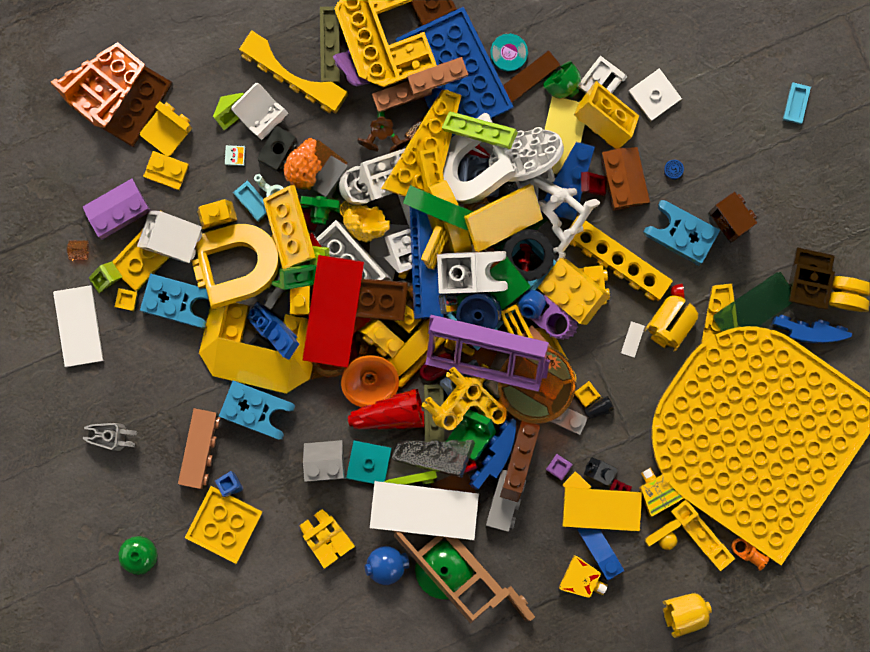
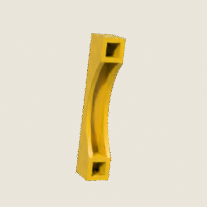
[239,30,348,114]

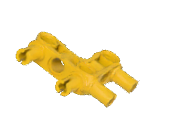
[422,364,509,430]

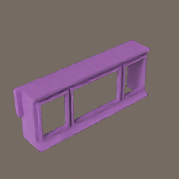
[425,315,550,391]

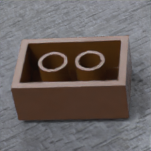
[708,191,757,243]

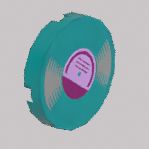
[490,33,528,72]

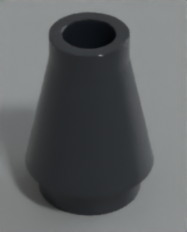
[584,396,615,419]

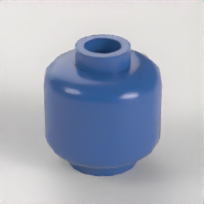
[518,290,546,319]

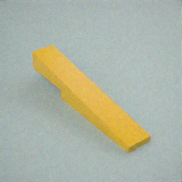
[418,148,452,254]

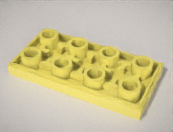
[545,96,585,175]

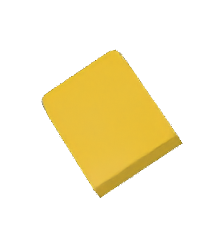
[563,472,592,489]

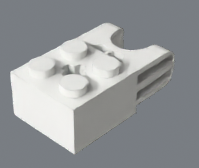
[437,251,508,293]

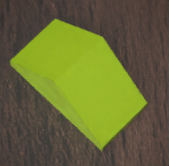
[89,262,122,293]

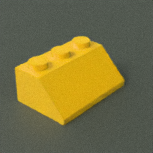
[574,81,639,149]

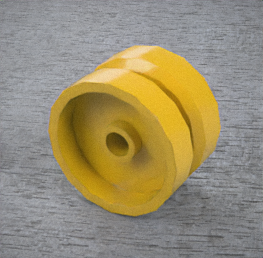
[829,276,870,312]

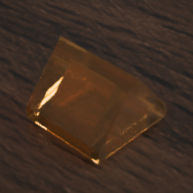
[67,241,88,260]

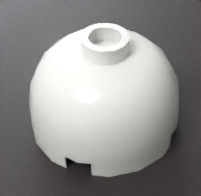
[339,166,372,205]

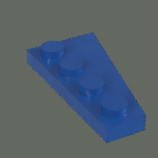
[541,141,595,220]

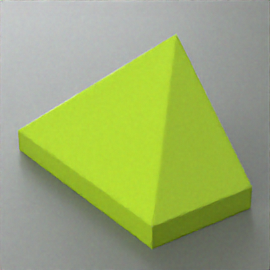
[213,93,244,130]

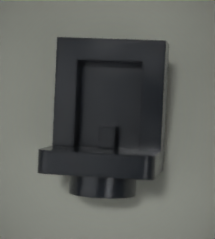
[584,457,619,487]

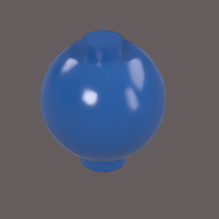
[365,546,409,585]

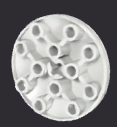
[489,127,564,188]

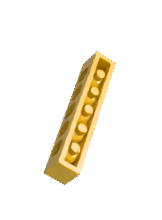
[570,215,673,301]

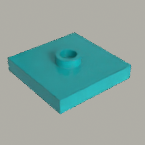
[346,441,392,484]

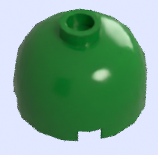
[543,61,581,98]
[118,536,158,575]

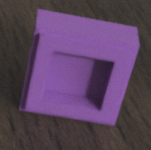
[546,454,573,481]

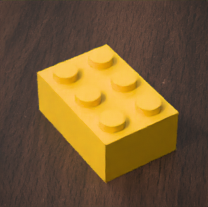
[538,258,610,325]

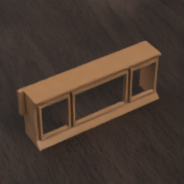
[394,531,510,624]

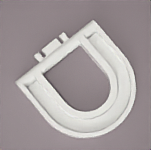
[443,113,516,204]

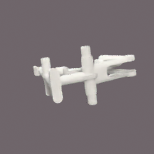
[525,175,600,261]

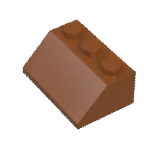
[600,147,650,211]

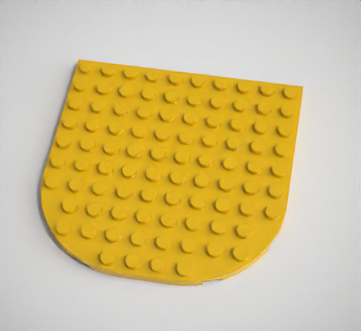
[651,326,870,565]

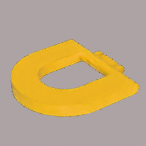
[192,224,279,309]

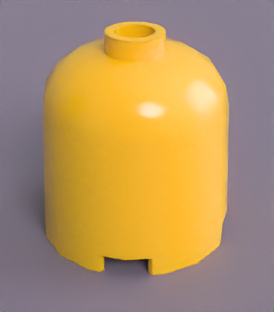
[663,593,712,638]

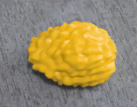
[343,205,390,242]

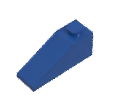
[577,528,624,580]

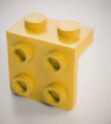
[140,101,192,157]

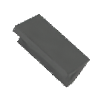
[311,155,351,200]

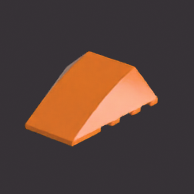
[51,43,145,128]

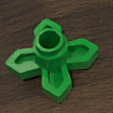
[300,196,341,225]

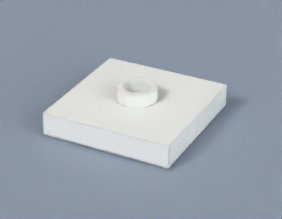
[628,68,682,122]

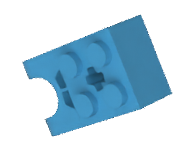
[643,200,720,266]
[140,273,209,328]
[219,381,295,440]

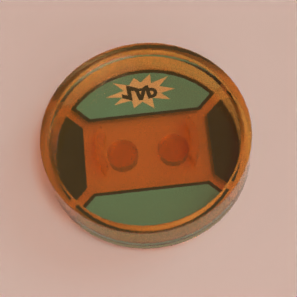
[498,346,576,424]

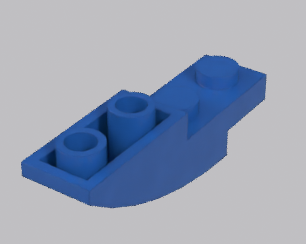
[247,302,299,360]
[771,315,852,343]
[469,419,516,489]

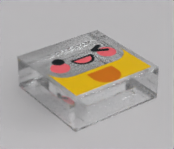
[439,293,458,314]

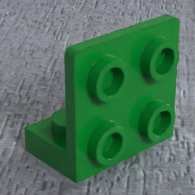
[444,409,496,461]

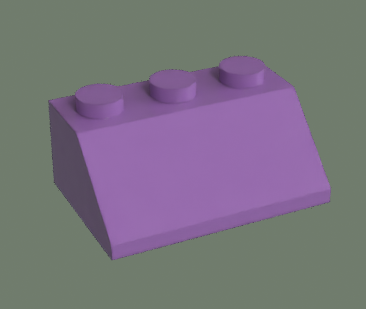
[83,179,151,240]

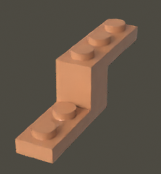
[372,57,468,113]

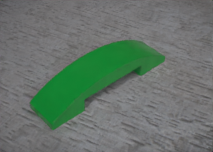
[403,185,473,231]

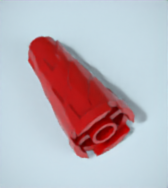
[348,389,425,430]

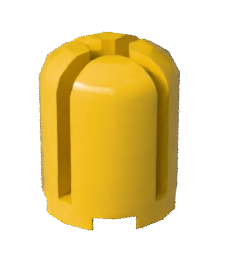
[645,296,698,351]

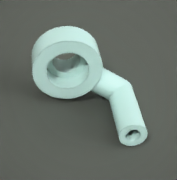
[254,174,284,197]

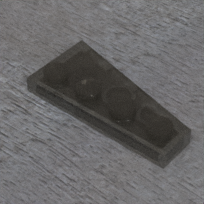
[392,440,475,478]

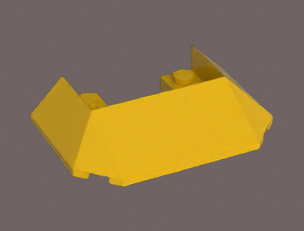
[334,0,437,87]
[199,303,314,394]

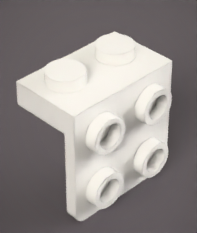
[231,83,288,140]

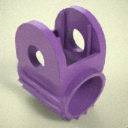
[530,294,578,340]

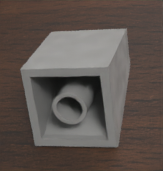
[303,440,346,482]

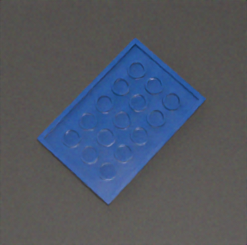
[395,7,514,138]

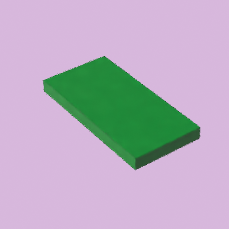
[447,257,531,317]

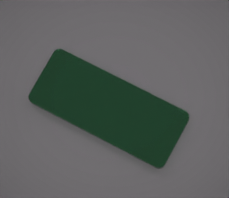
[713,272,792,332]

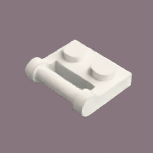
[578,56,627,93]

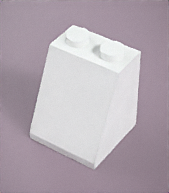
[137,211,202,263]

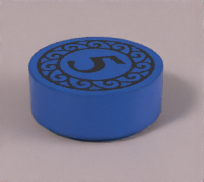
[664,160,684,179]

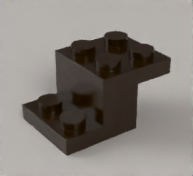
[788,247,835,310]

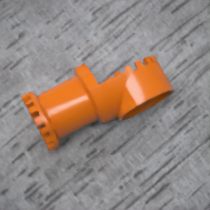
[731,538,770,571]

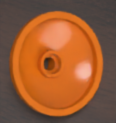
[341,355,399,407]

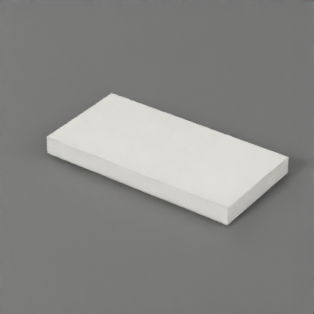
[53,285,104,367]

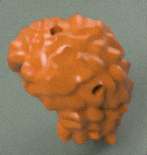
[284,138,322,190]

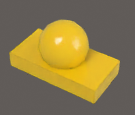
[644,519,681,550]

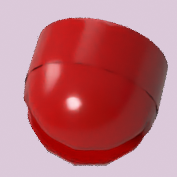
[670,284,685,299]

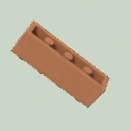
[178,408,221,489]

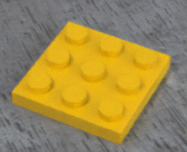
[185,486,263,564]

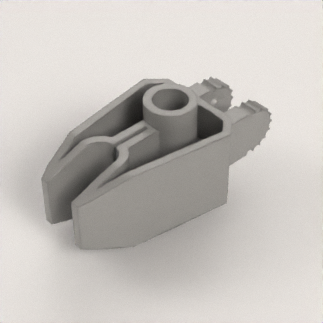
[83,423,137,451]

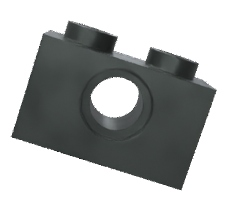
[257,126,298,172]

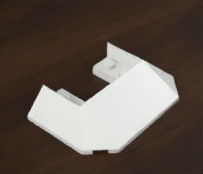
[359,148,428,273]

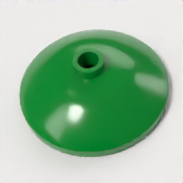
[415,541,473,599]

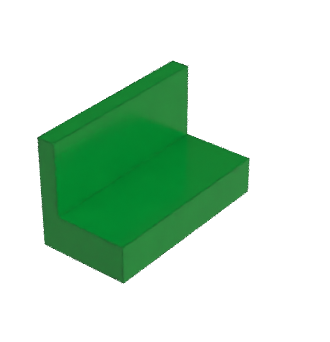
[272,264,317,290]

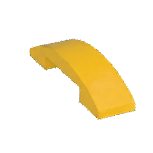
[428,180,472,253]
[387,319,437,376]
[671,499,735,571]

